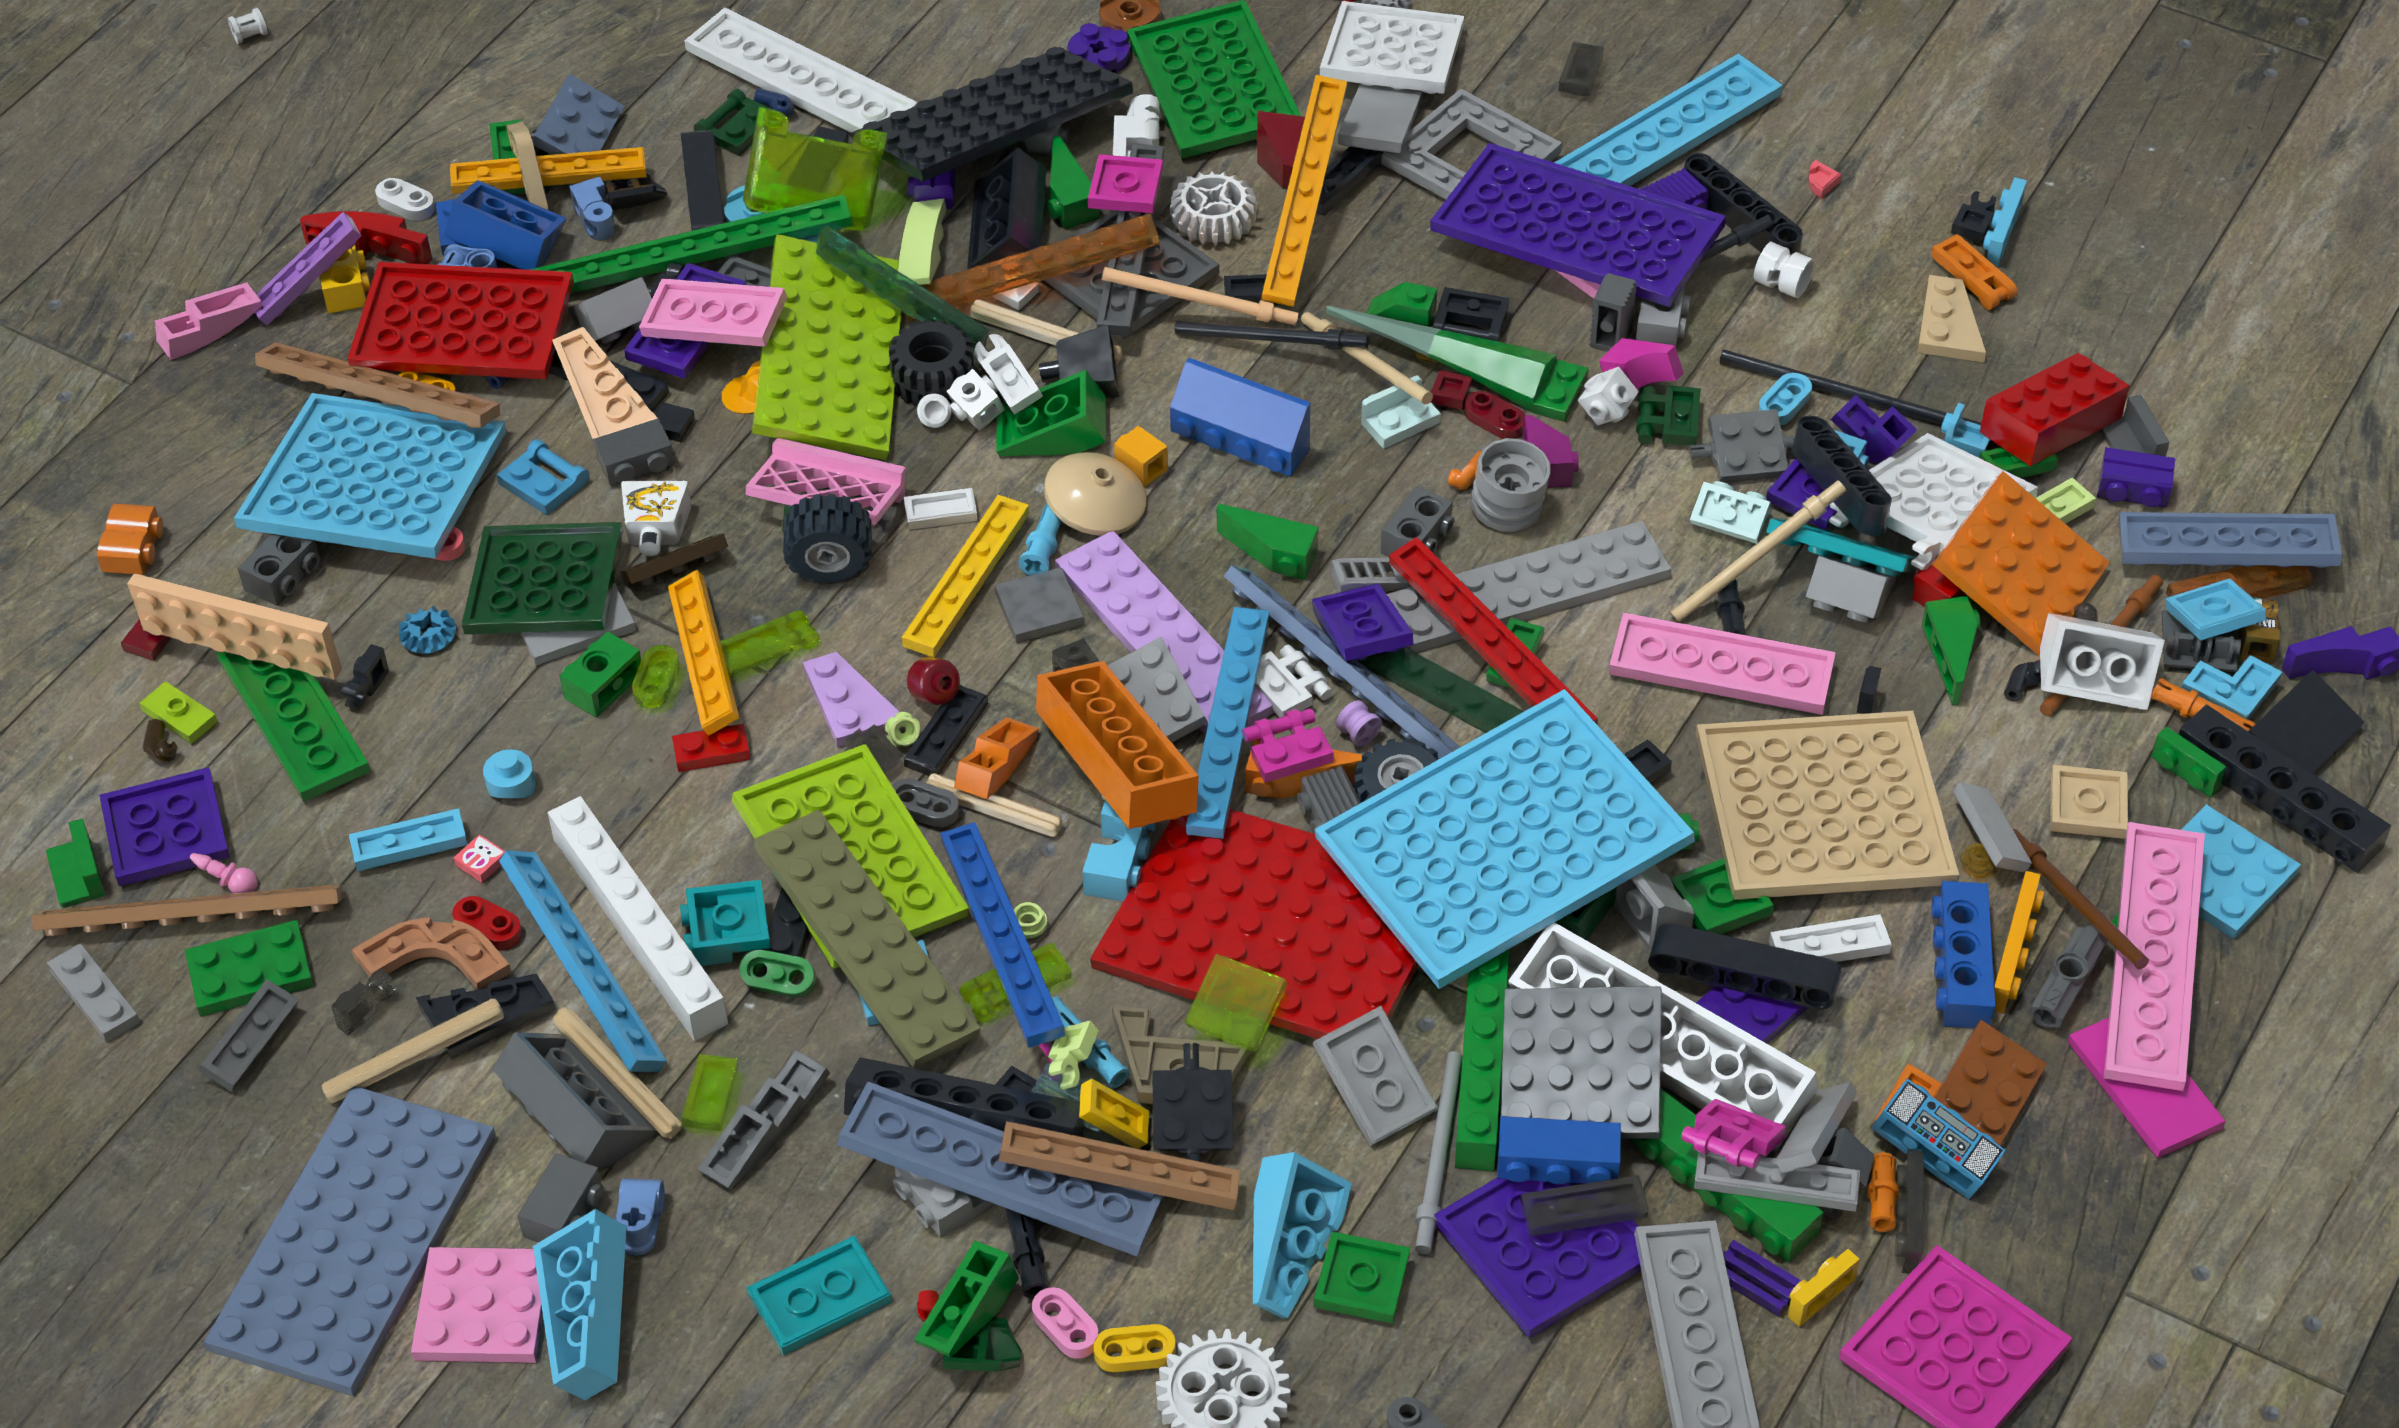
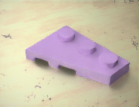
[802,652,904,748]

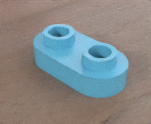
[1758,373,1812,426]

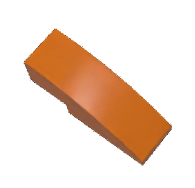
[954,717,1039,799]

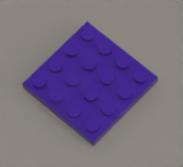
[1434,1178,1641,1338]

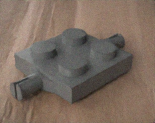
[1689,409,1795,482]

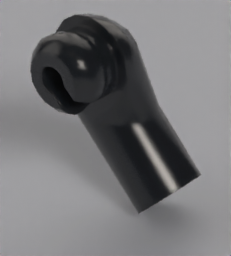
[2004,659,2041,701]

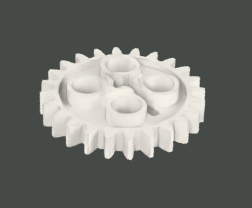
[1156,1329,1290,1428]

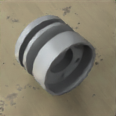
[1471,438,1550,532]

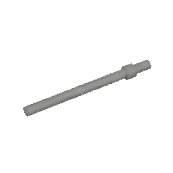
[1415,1051,1463,1254]

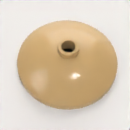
[1044,452,1146,536]

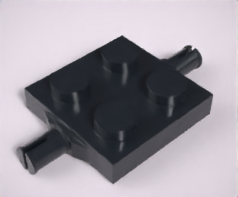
[1152,1043,1233,1162]

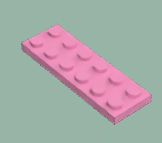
[1609,613,1836,715]

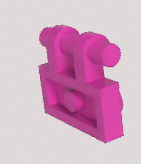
[1242,708,1334,783]
[1681,1098,1786,1169]

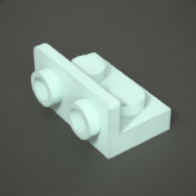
[1361,375,1441,449]
[1690,481,1772,544]

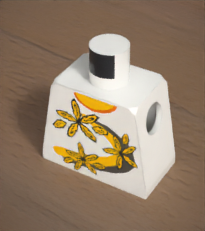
[621,481,691,556]

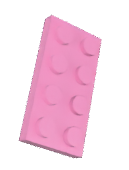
[639,279,788,347]

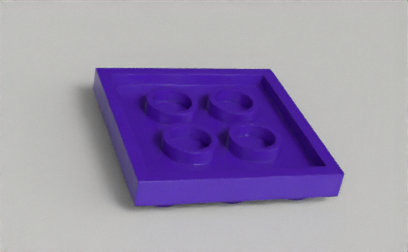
[99,767,230,886]

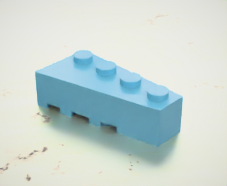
[533,1209,627,1400]

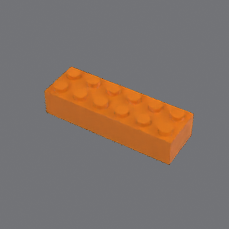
[1036,661,1199,829]

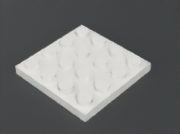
[1320,1,1464,94]

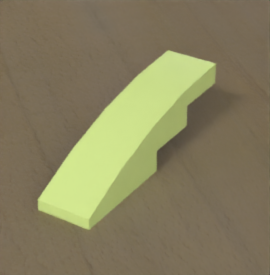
[897,199,946,287]

